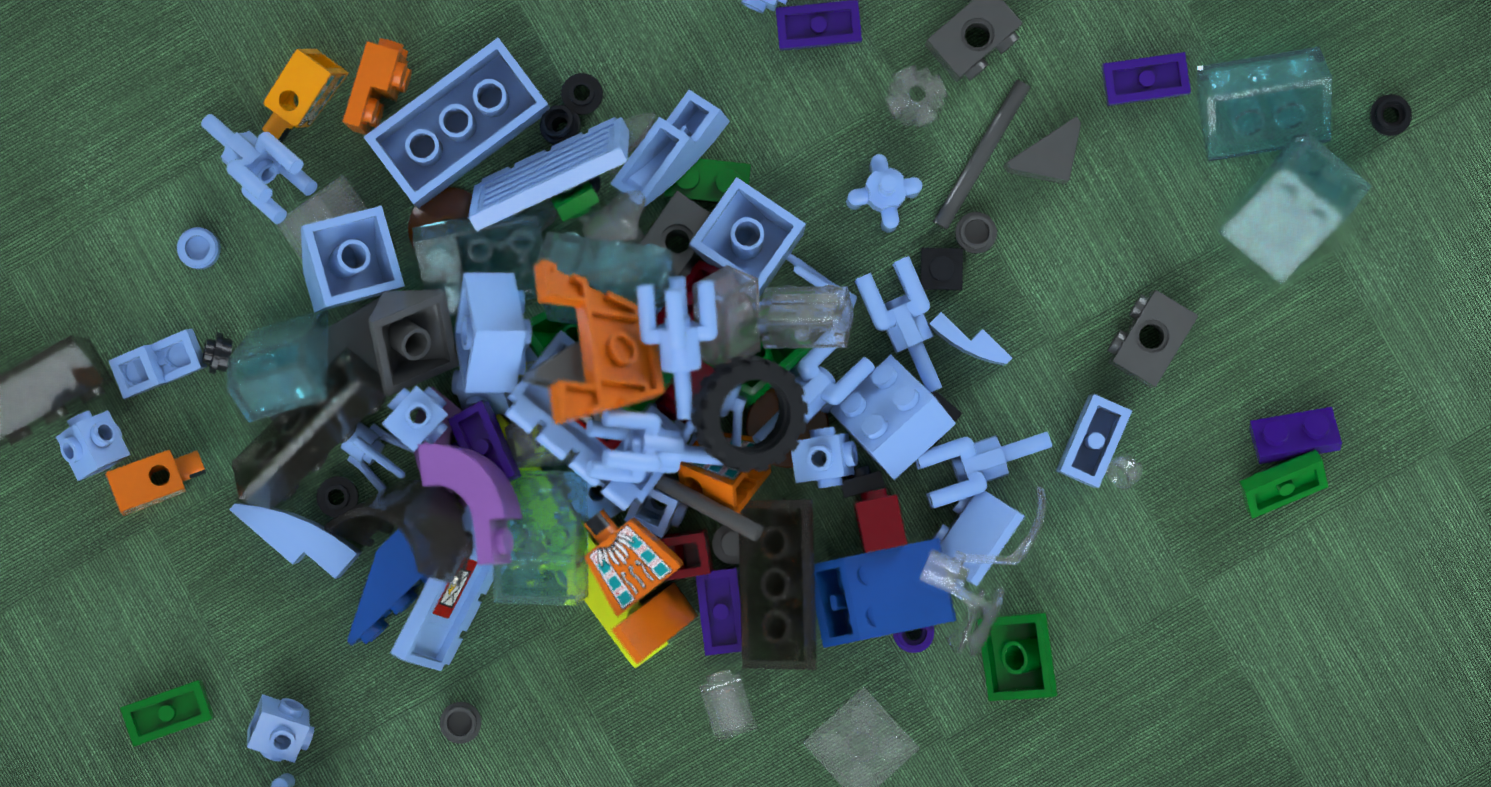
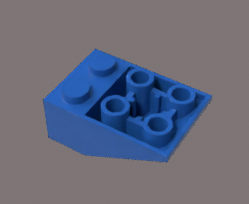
[347,519,444,645]
[807,538,957,648]

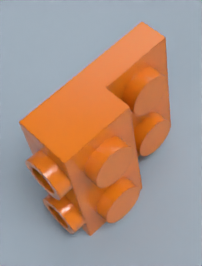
[342,38,412,135]

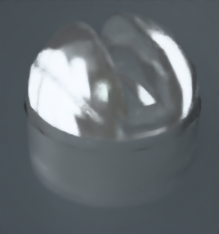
[1106,453,1142,490]

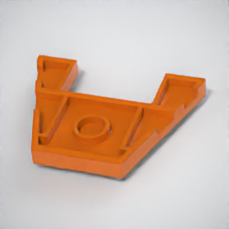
[534,259,665,424]

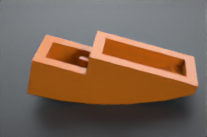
[612,582,698,664]

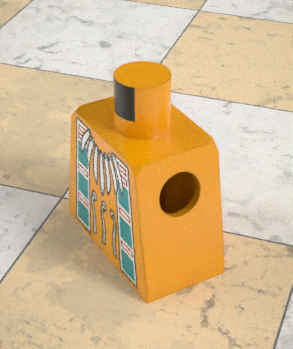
[262,49,349,143]

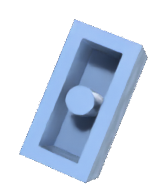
[1056,394,1132,488]

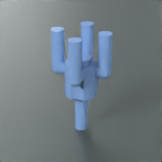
[201,114,317,224]
[846,154,922,233]
[854,256,942,393]
[636,276,718,420]
[752,327,875,444]
[586,409,724,483]
[915,432,1052,509]

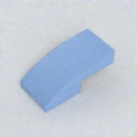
[929,312,1012,366]
[109,328,208,399]

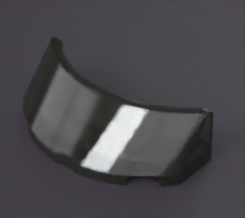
[324,479,474,586]

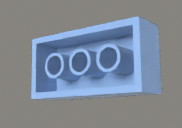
[364,38,550,208]

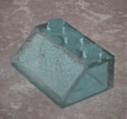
[1197,47,1332,161]

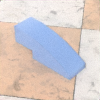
[610,90,730,207]
[229,503,362,579]

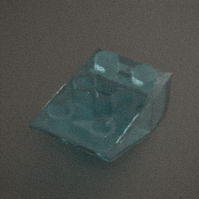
[1218,133,1372,283]
[412,213,547,317]
[533,232,676,325]
[227,310,328,423]
[493,470,588,606]

